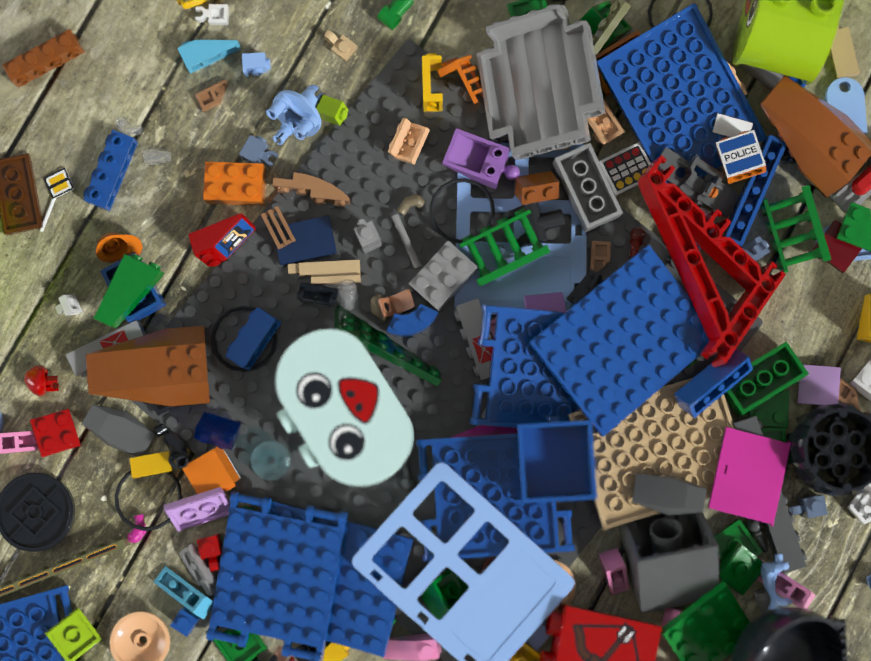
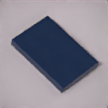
[272,215,337,266]

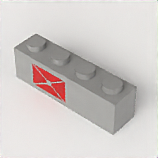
[453,299,493,380]
[66,320,147,378]

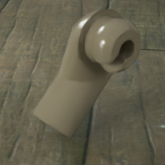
[396,194,425,216]
[371,294,389,324]

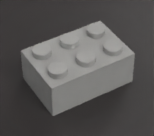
[409,241,479,312]

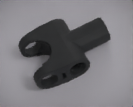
[503,203,565,247]

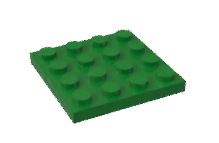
[661,581,750,661]

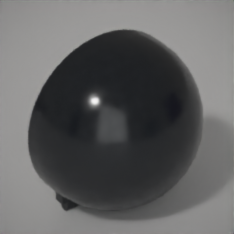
[731,607,848,661]

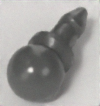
[747,519,768,553]

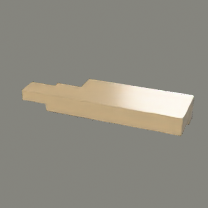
[830,27,860,80]
[288,260,361,285]

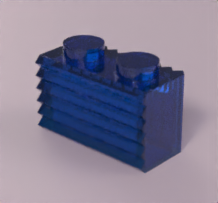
[194,411,241,450]

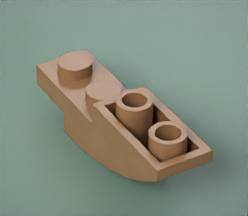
[273,172,350,207]

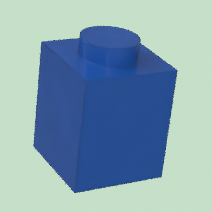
[170,606,201,637]

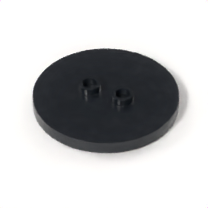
[0,473,75,552]

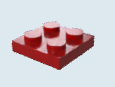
[29,409,81,458]

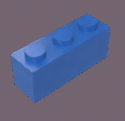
[225,307,282,370]

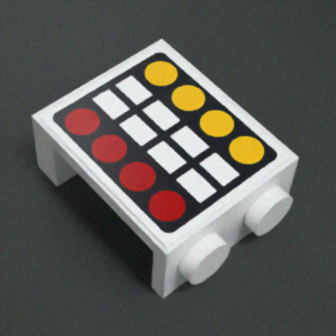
[599,142,651,198]

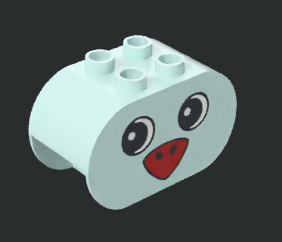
[276,329,414,486]

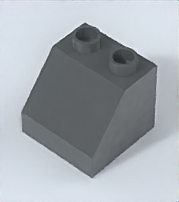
[619,513,719,613]

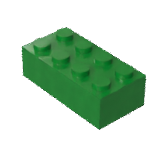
[724,341,809,418]

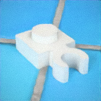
[195,4,229,25]

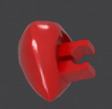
[24,365,59,397]

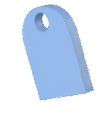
[824,77,867,134]

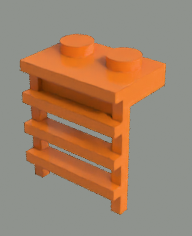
[437,55,484,104]

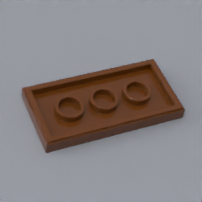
[0,153,43,236]

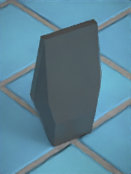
[82,404,156,457]
[632,473,707,515]

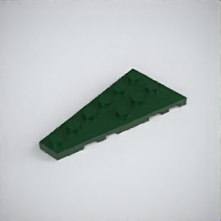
[335,305,441,386]

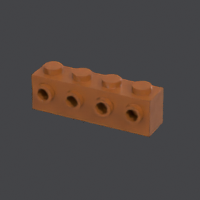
[2,29,85,88]

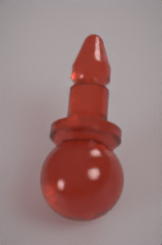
[629,227,646,258]

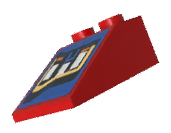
[188,213,256,267]

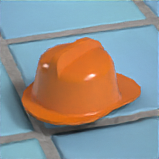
[96,232,142,262]

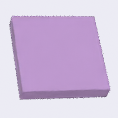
[797,365,841,405]

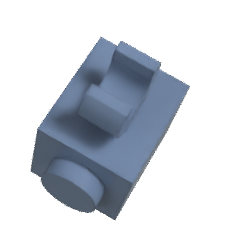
[239,135,279,167]
[741,236,770,261]
[788,494,828,518]

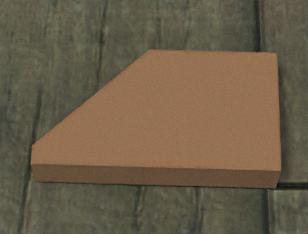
[590,241,611,273]
[838,378,861,411]

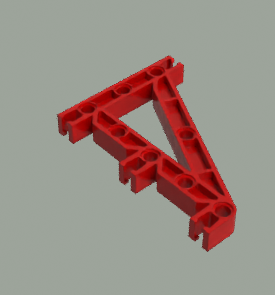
[638,155,786,367]

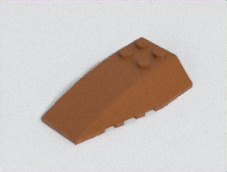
[760,76,871,198]
[86,326,210,406]

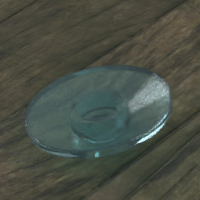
[251,441,290,480]

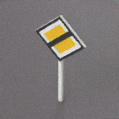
[40,167,75,232]

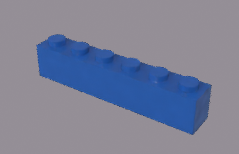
[722,135,787,247]

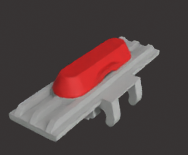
[829,156,871,214]

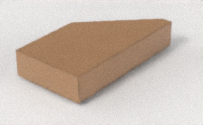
[195,79,228,112]

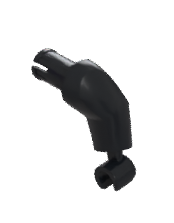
[154,424,188,469]

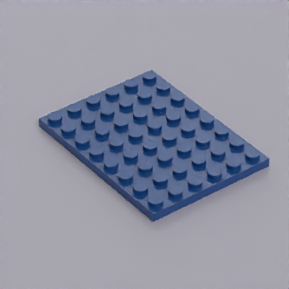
[597,3,767,183]
[528,245,709,437]
[259,498,413,657]

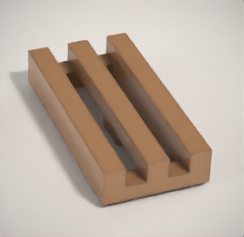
[261,206,296,249]

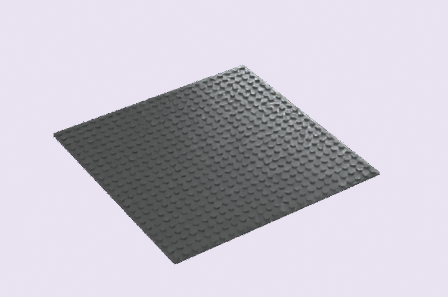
[131,39,763,661]

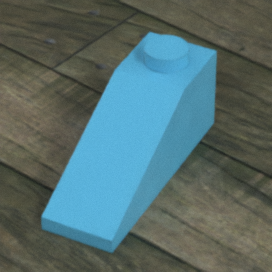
[177,40,242,74]
[154,566,213,620]

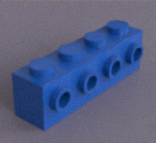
[83,130,138,212]
[674,348,753,418]

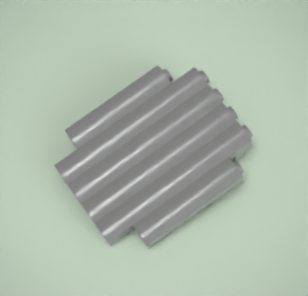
[477,4,606,160]

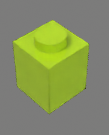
[316,95,348,126]

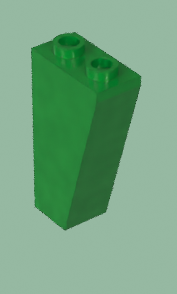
[93,253,164,328]

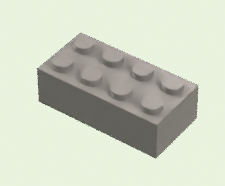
[552,143,623,233]

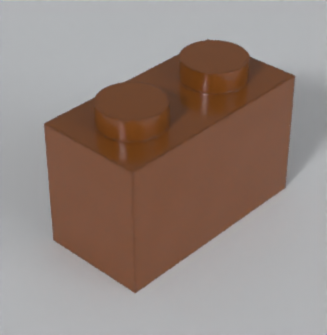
[515,171,559,205]

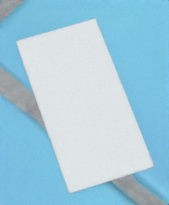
[713,114,753,137]

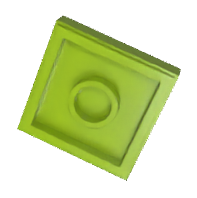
[45,608,102,661]

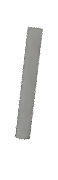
[391,214,422,269]

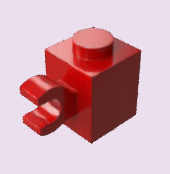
[196,534,223,571]

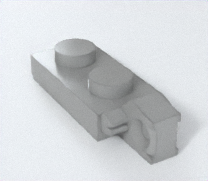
[179,543,217,597]

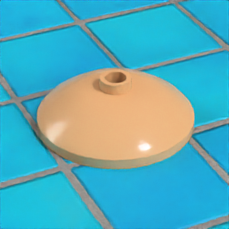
[110,611,170,661]

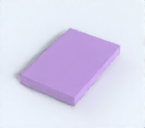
[164,487,230,531]

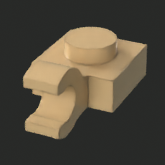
[324,30,358,62]

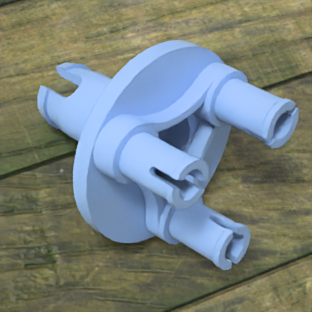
[266,85,323,145]

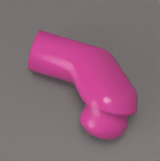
[127,514,146,543]

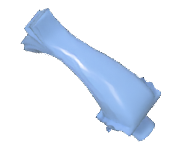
[761,554,793,610]

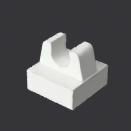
[55,294,82,316]

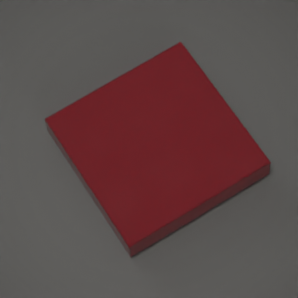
[811,220,862,274]

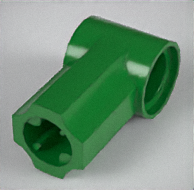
[377,0,414,30]

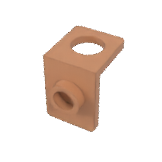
[378,289,415,317]

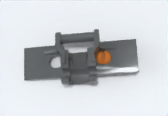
[658,147,741,218]

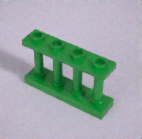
[761,185,831,273]
[459,208,551,286]

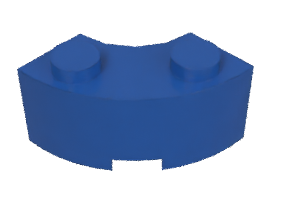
[386,304,438,337]

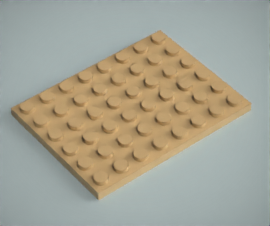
[568,378,735,530]

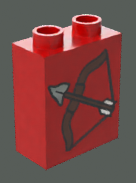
[539,603,662,661]

